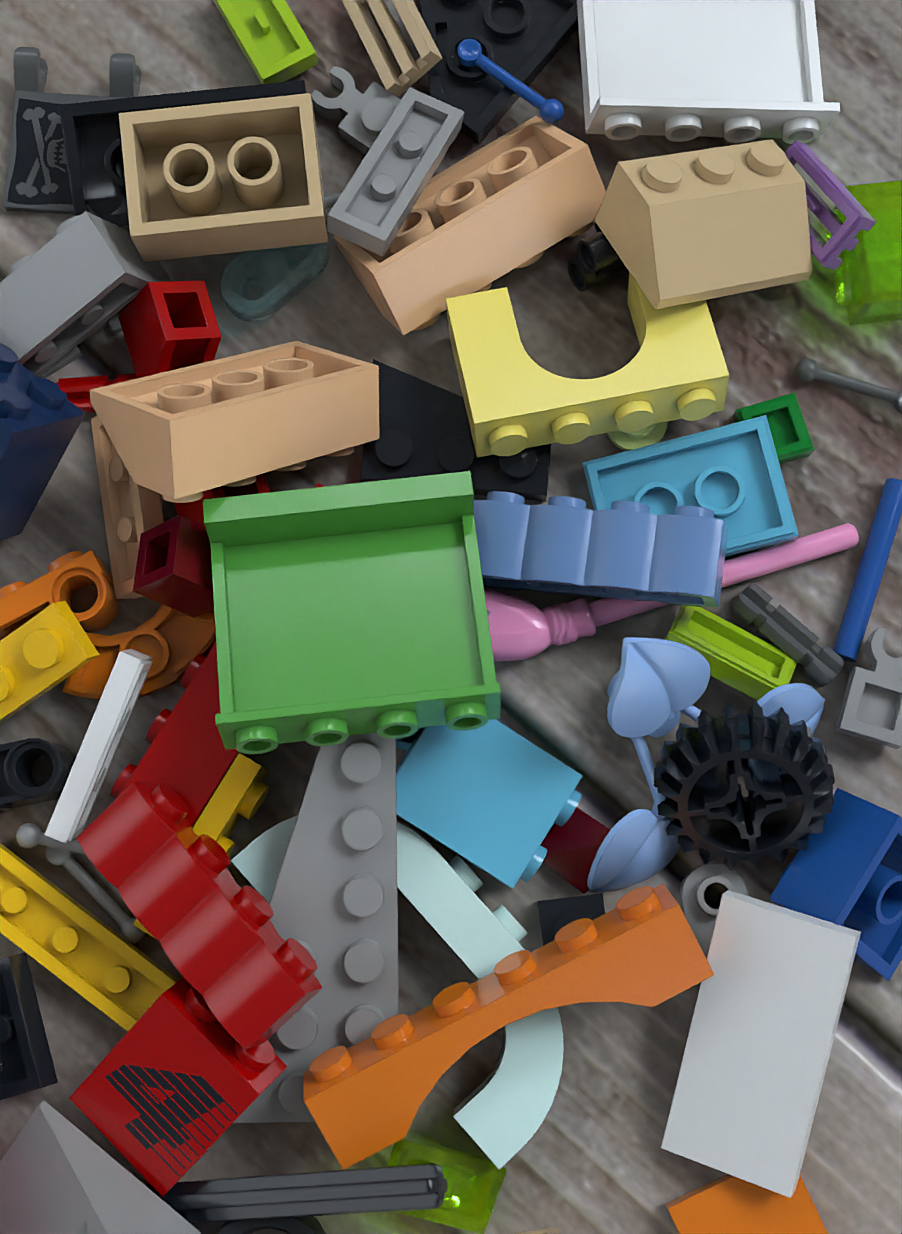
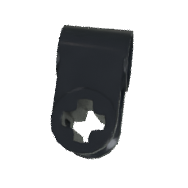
[0,738,76,814]

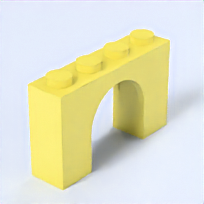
[445,272,729,458]

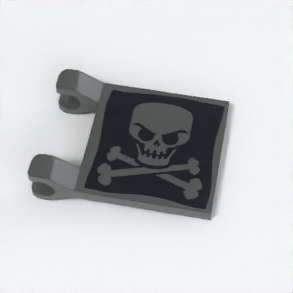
[4,47,141,215]

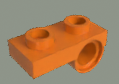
[0,550,119,641]

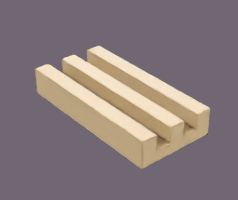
[342,0,442,97]

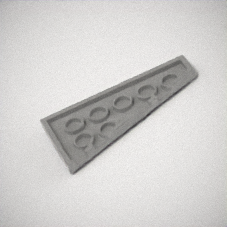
[234,733,399,1123]

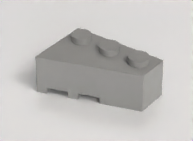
[0,211,171,378]

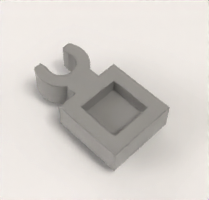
[311,66,401,155]
[834,627,902,749]

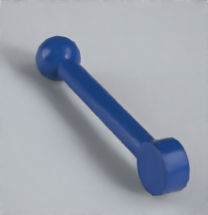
[458,39,564,124]

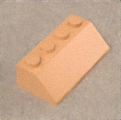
[333,116,606,335]
[90,341,379,503]

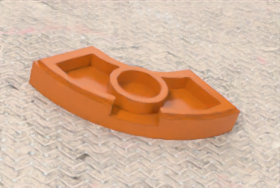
[62,604,216,701]

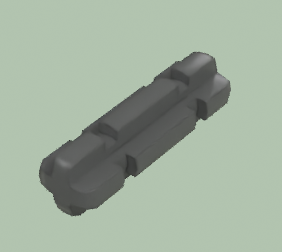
[731,584,844,687]

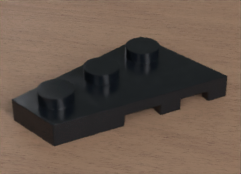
[360,359,552,501]

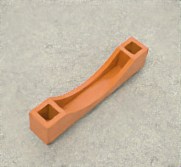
[303,883,714,1170]

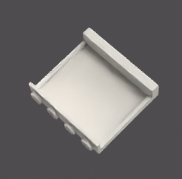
[577,0,840,144]

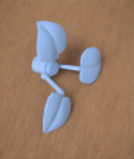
[587,637,825,892]

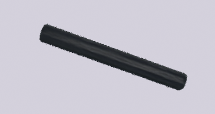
[146,1163,448,1224]

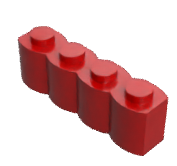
[77,782,322,1050]

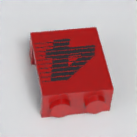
[69,977,288,1197]

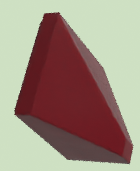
[540,807,610,894]

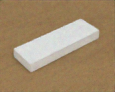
[44,649,153,844]

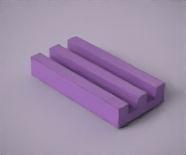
[785,140,876,270]

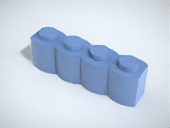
[474,491,728,607]

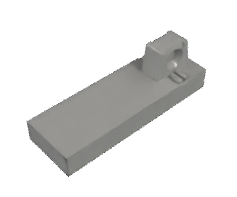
[326,87,464,257]

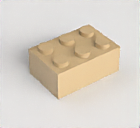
[119,93,329,262]

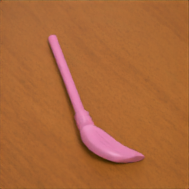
[484,523,859,661]

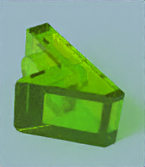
[386,1128,508,1234]

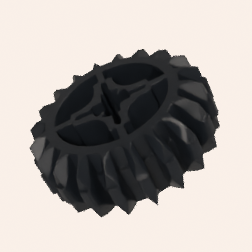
[653,700,835,871]

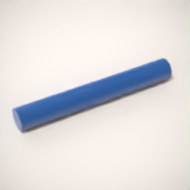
[833,478,902,662]

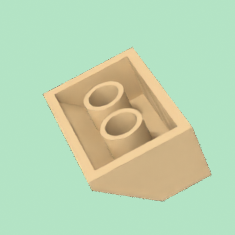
[595,139,813,310]

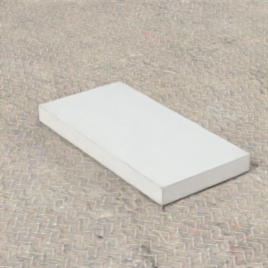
[661,890,861,1198]

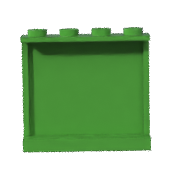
[203,471,501,754]

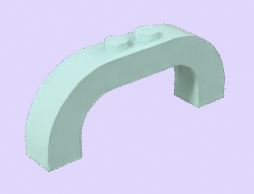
[231,815,564,1169]

